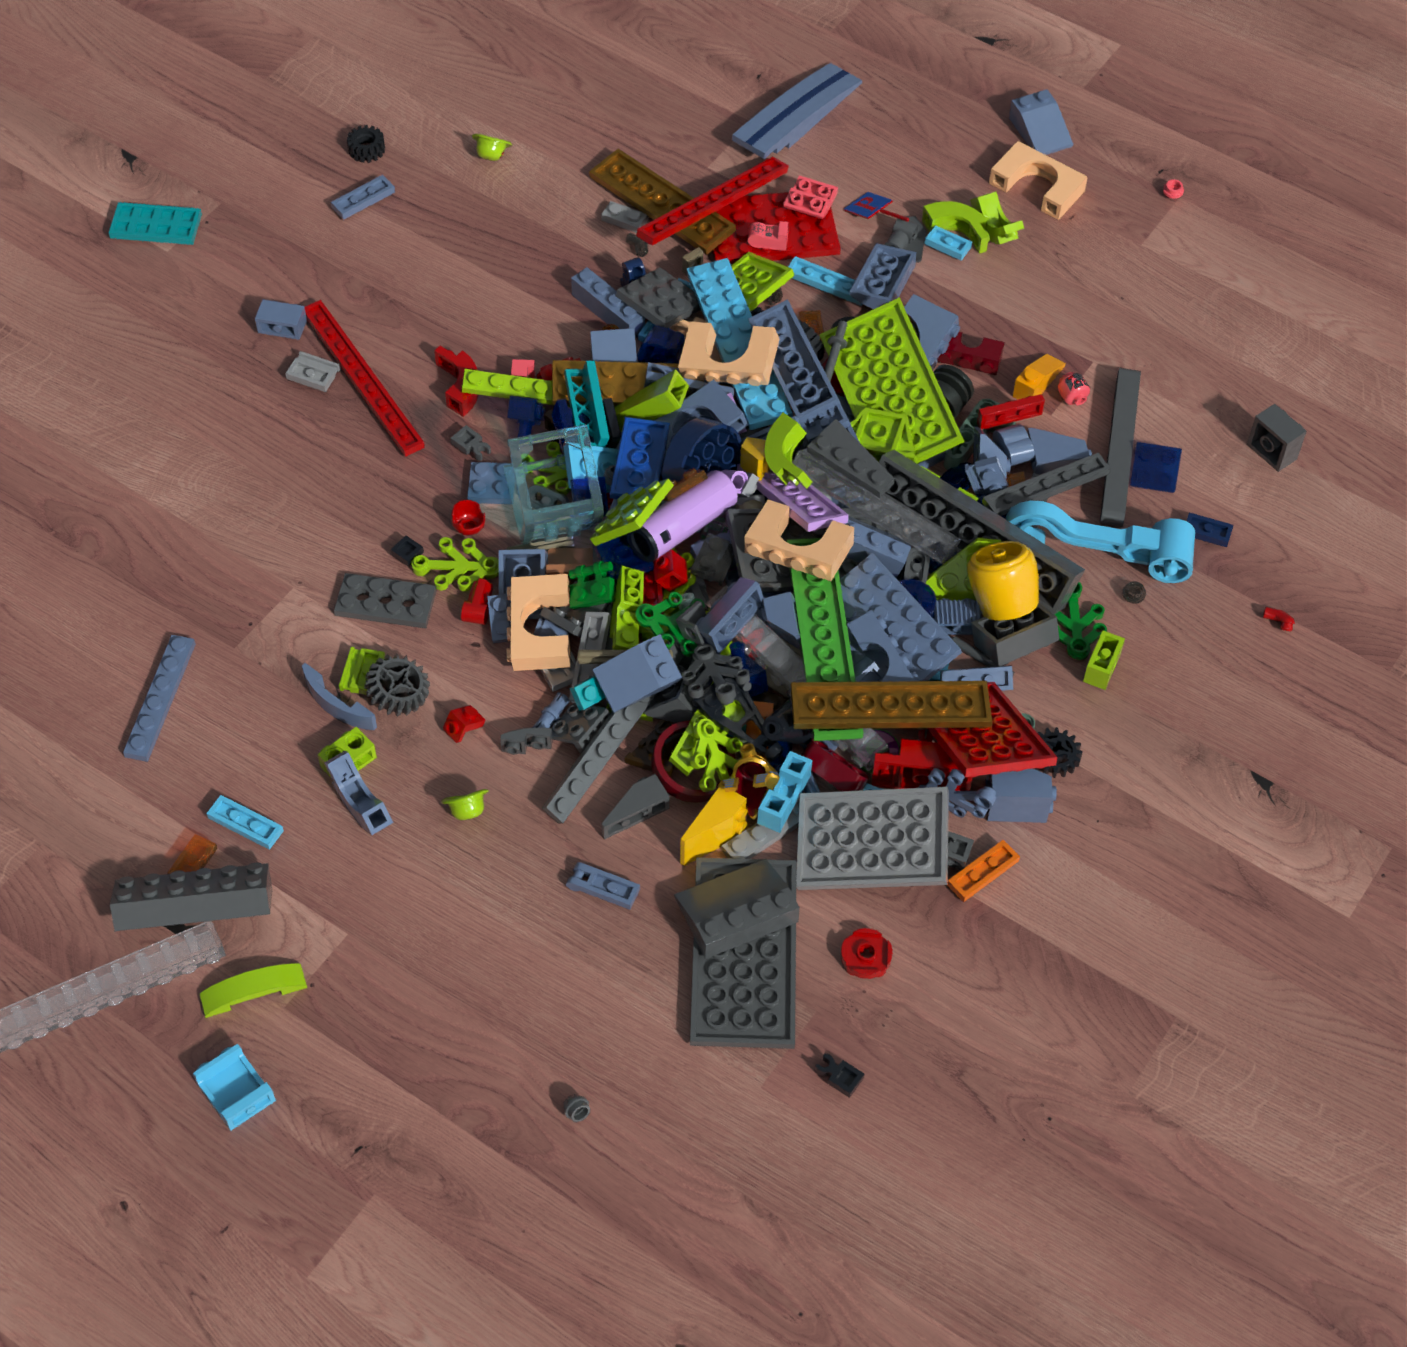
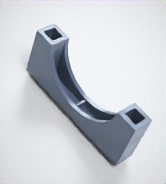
[844,294,960,398]

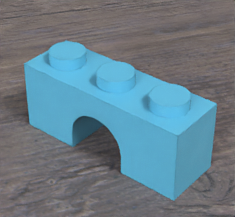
[757,751,812,833]

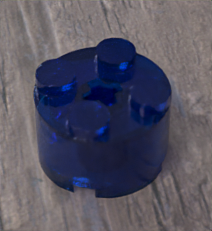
[637,325,685,364]

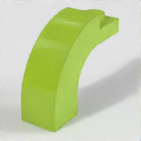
[970,192,1024,245]
[922,201,990,254]
[764,412,812,489]

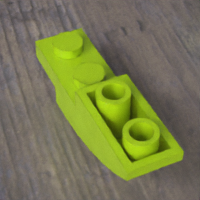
[610,566,644,650]

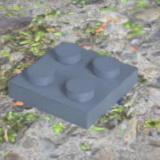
[467,462,517,504]

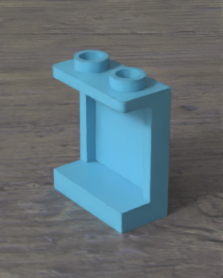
[193,1044,276,1131]

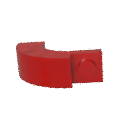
[434,346,479,417]

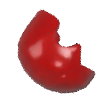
[451,499,486,536]

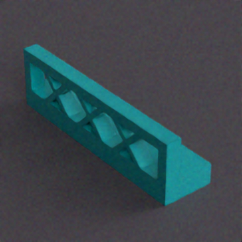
[564,361,609,447]

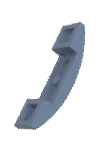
[302,663,377,730]

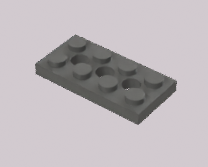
[334,573,437,629]

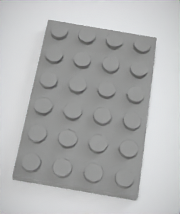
[796,787,949,890]

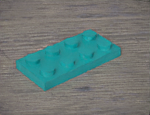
[109,202,202,245]

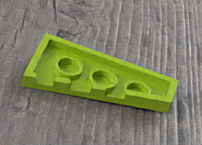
[669,682,745,776]

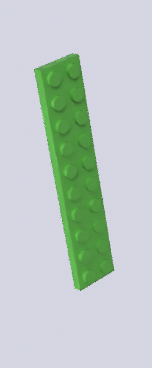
[787,538,864,741]

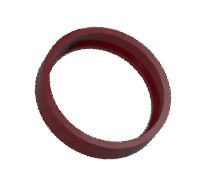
[651,720,736,803]

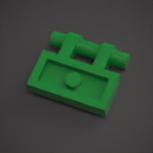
[569,561,615,610]

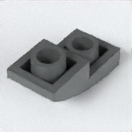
[500,728,553,755]

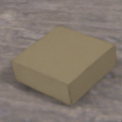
[682,247,703,276]

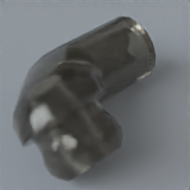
[626,233,649,257]

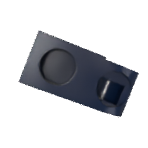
[620,257,646,287]

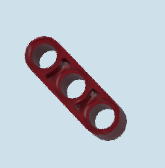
[801,738,869,792]

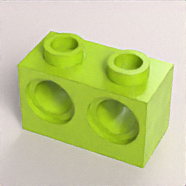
[318,726,377,777]

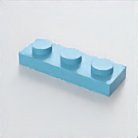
[206,795,284,850]

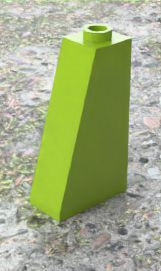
[614,369,689,432]

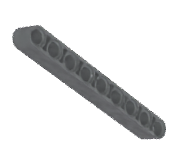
[1099,368,1141,527]

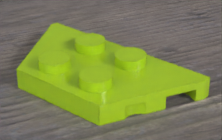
[850,408,916,462]

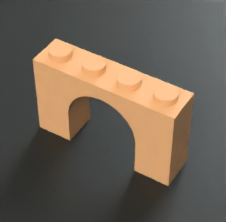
[989,141,1088,220]
[678,322,780,386]
[745,499,854,581]
[507,574,571,671]

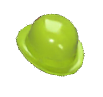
[472,133,512,161]
[441,789,489,820]

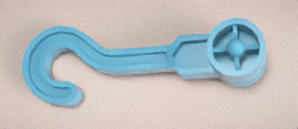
[1006,501,1195,583]

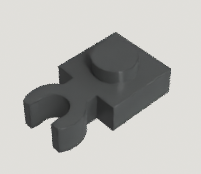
[450,425,491,461]

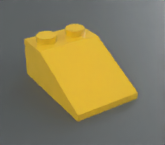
[680,784,748,866]

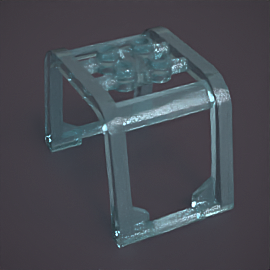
[503,424,604,544]

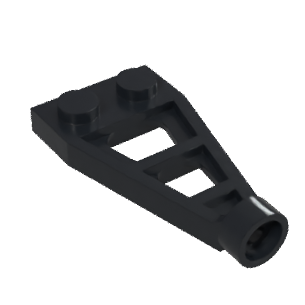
[692,676,785,763]

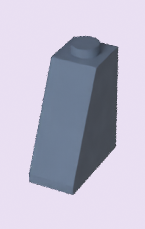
[1027,428,1092,475]

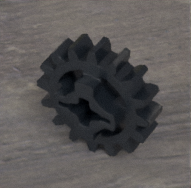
[1035,727,1083,778]

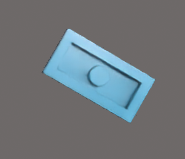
[925,225,972,261]

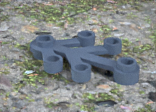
[918,768,996,818]

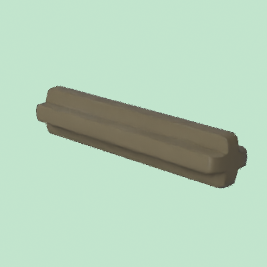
[507,535,574,553]

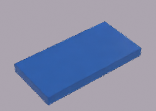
[610,417,670,499]

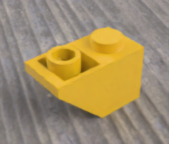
[740,437,770,481]

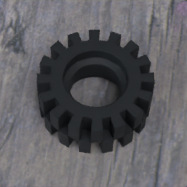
[347,125,385,163]

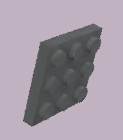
[616,267,701,331]

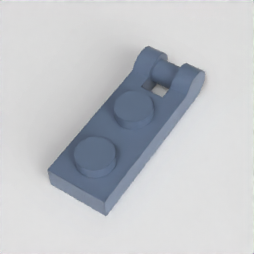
[566,862,640,910]

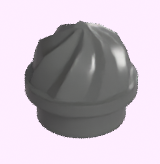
[564,1094,590,1122]

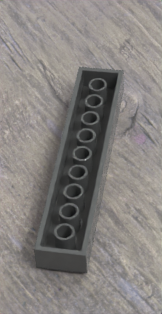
[864,450,1085,615]

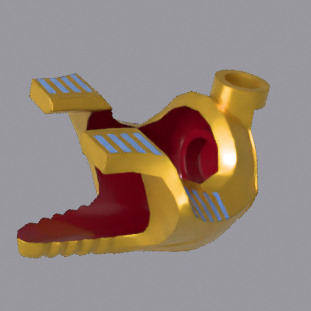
[718,743,780,819]

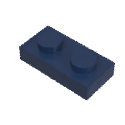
[1187,512,1234,547]

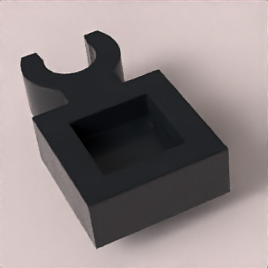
[815,1053,865,1098]

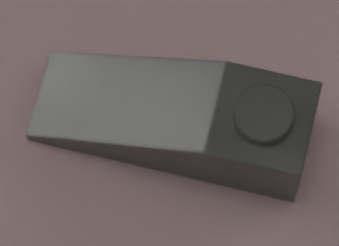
[601,774,670,839]

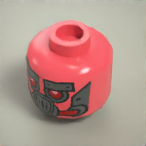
[1058,372,1090,406]

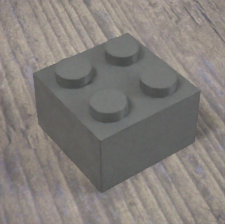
[1247,404,1307,472]

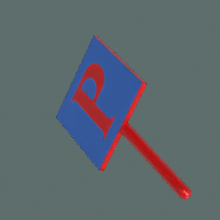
[844,192,909,222]

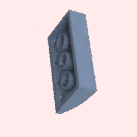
[849,243,916,309]

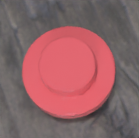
[1163,179,1184,199]

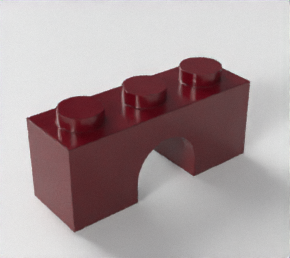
[937,332,1005,375]

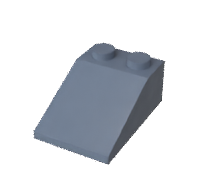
[1009,89,1073,155]
[499,549,548,619]
[592,634,682,713]

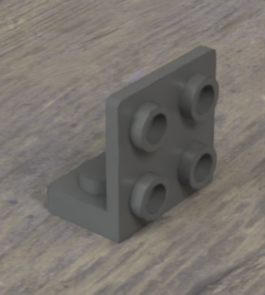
[540,581,609,638]
[552,703,610,754]

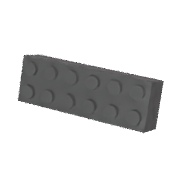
[110,862,272,931]

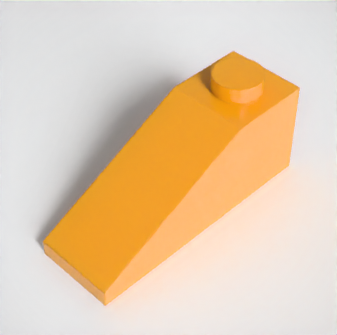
[1013,354,1066,400]

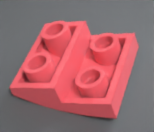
[784,175,838,219]

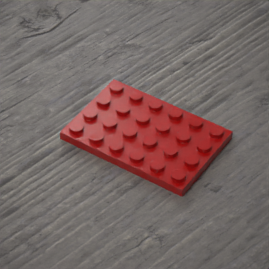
[713,192,841,265]
[927,682,1057,778]

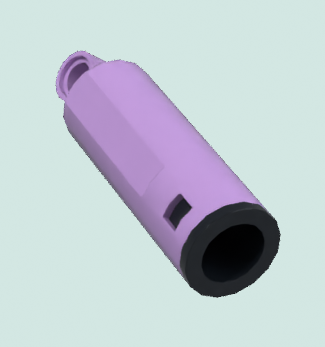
[626,470,748,563]

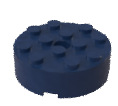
[661,417,743,499]

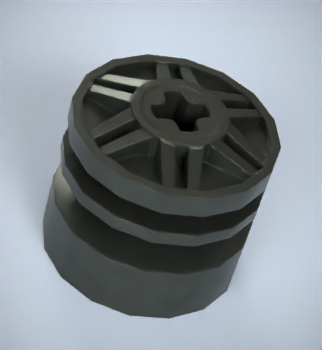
[933,364,974,419]

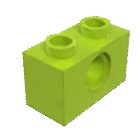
[1083,630,1125,690]

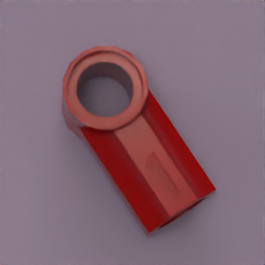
[461,579,493,625]

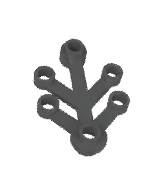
[681,644,750,705]

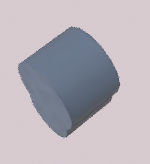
[993,424,1035,466]

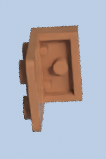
[546,548,594,585]

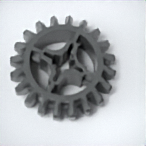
[364,654,430,717]

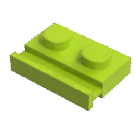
[339,647,385,695]

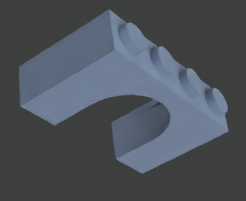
[655,379,748,463]

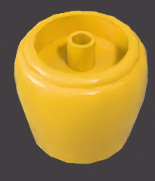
[967,541,1039,621]

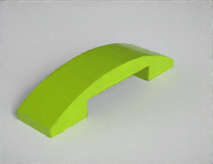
[199,964,307,1018]

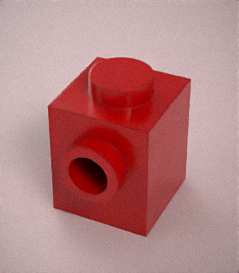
[654,549,688,592]

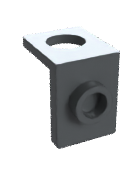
[676,601,706,645]

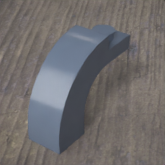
[324,751,393,835]

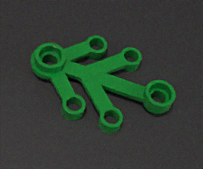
[1055,582,1107,660]
[635,592,705,657]

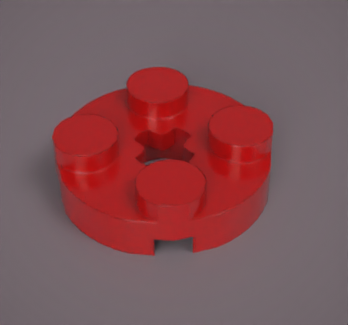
[841,928,893,979]

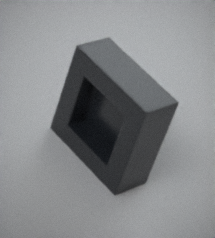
[390,536,424,567]

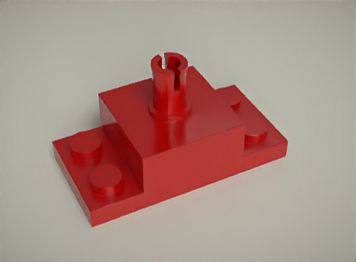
[871,730,972,791]

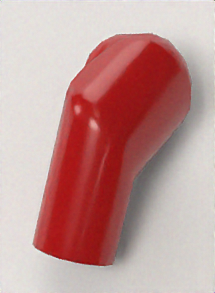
[1263,607,1295,632]

